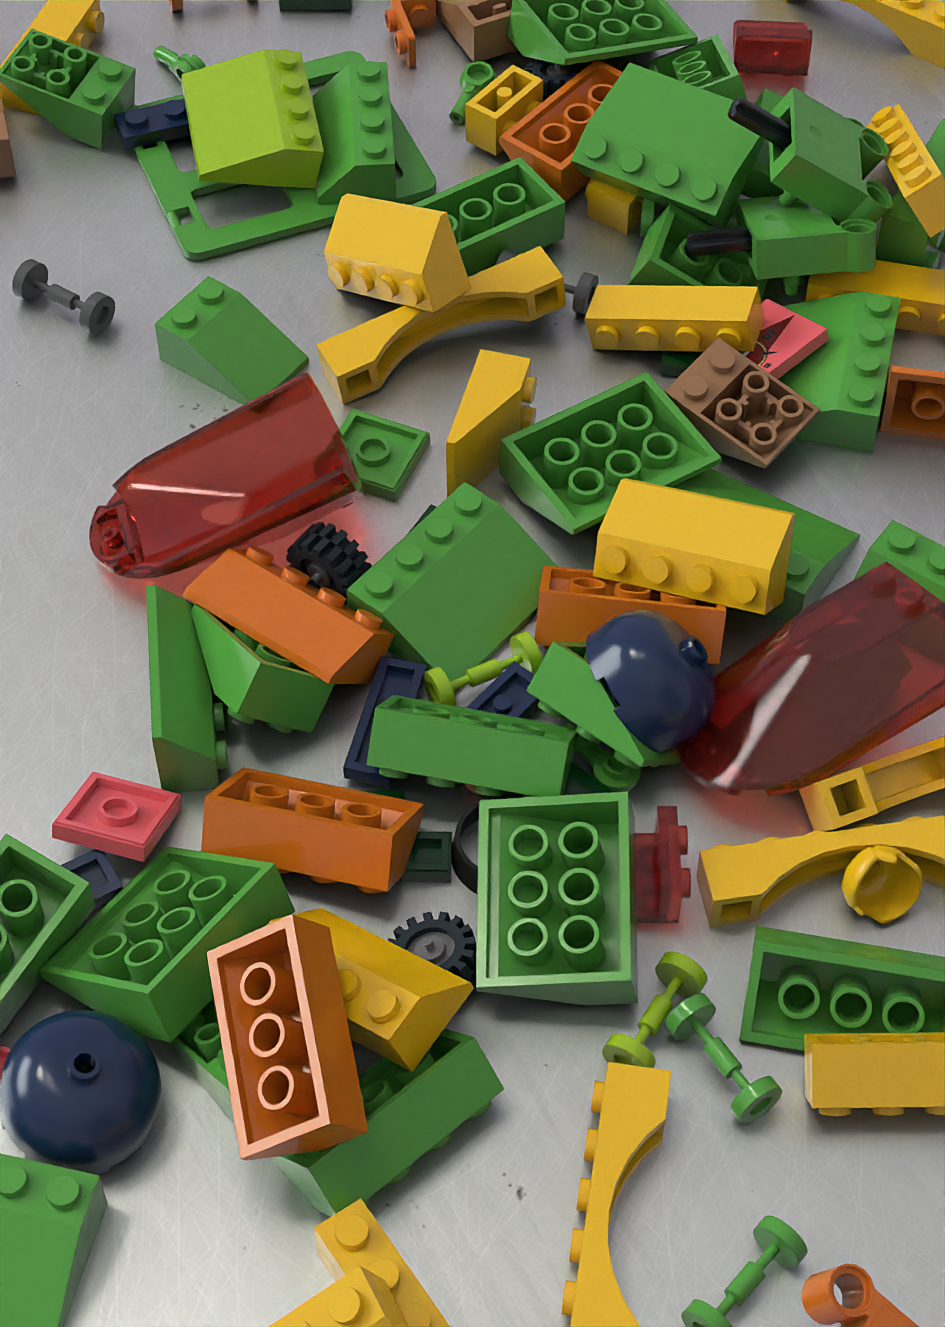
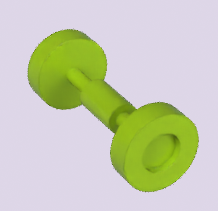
[423,631,543,706]
[602,951,708,1068]

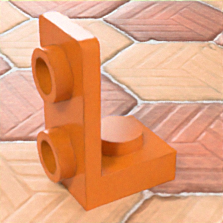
[384,0,436,67]

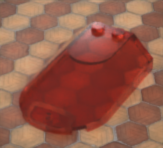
[89,373,366,579]
[677,561,945,796]

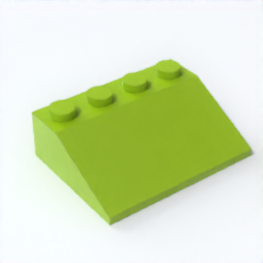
[181,49,324,189]

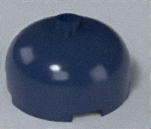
[586,609,716,754]
[0,1010,161,1175]

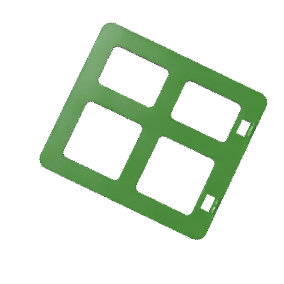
[123,51,436,260]

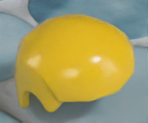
[841,845,924,924]

